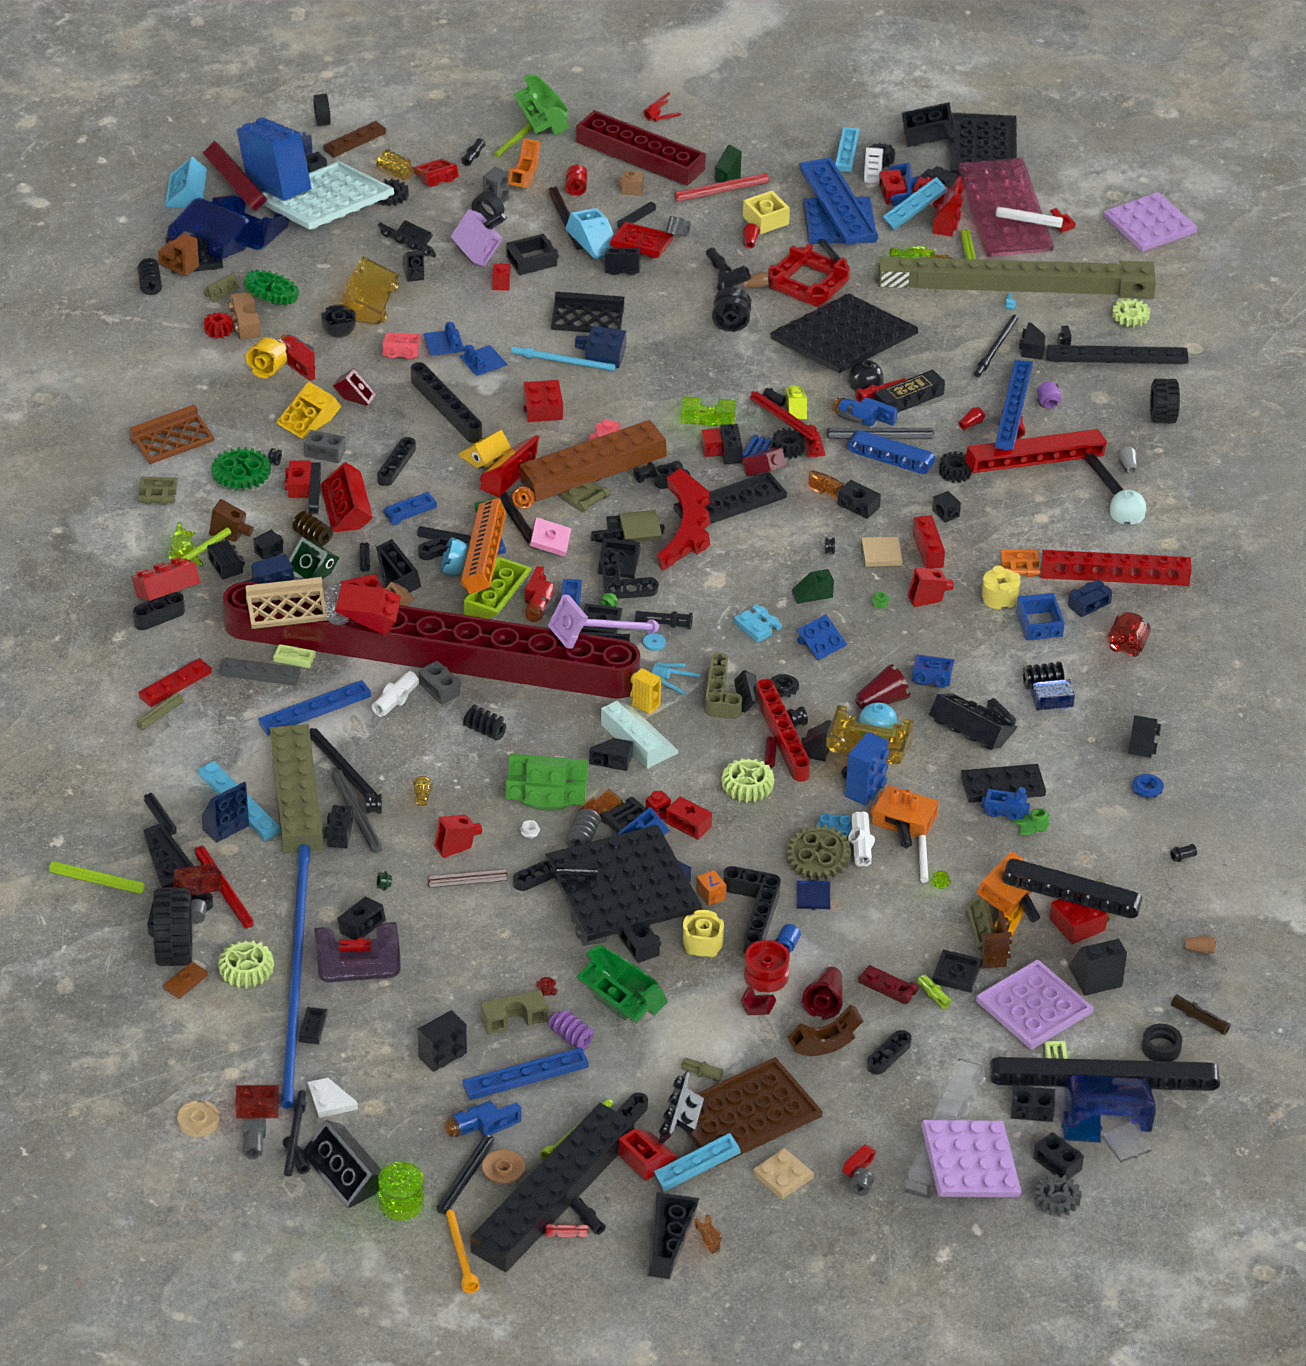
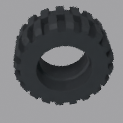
[153,887,193,966]

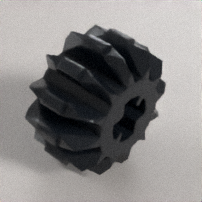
[869,142,895,169]

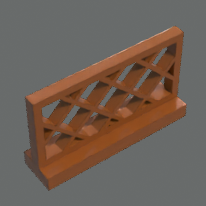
[130,404,214,464]

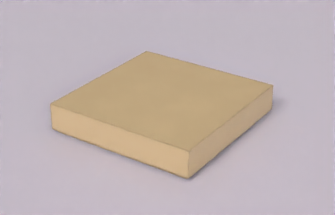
[861,537,902,567]

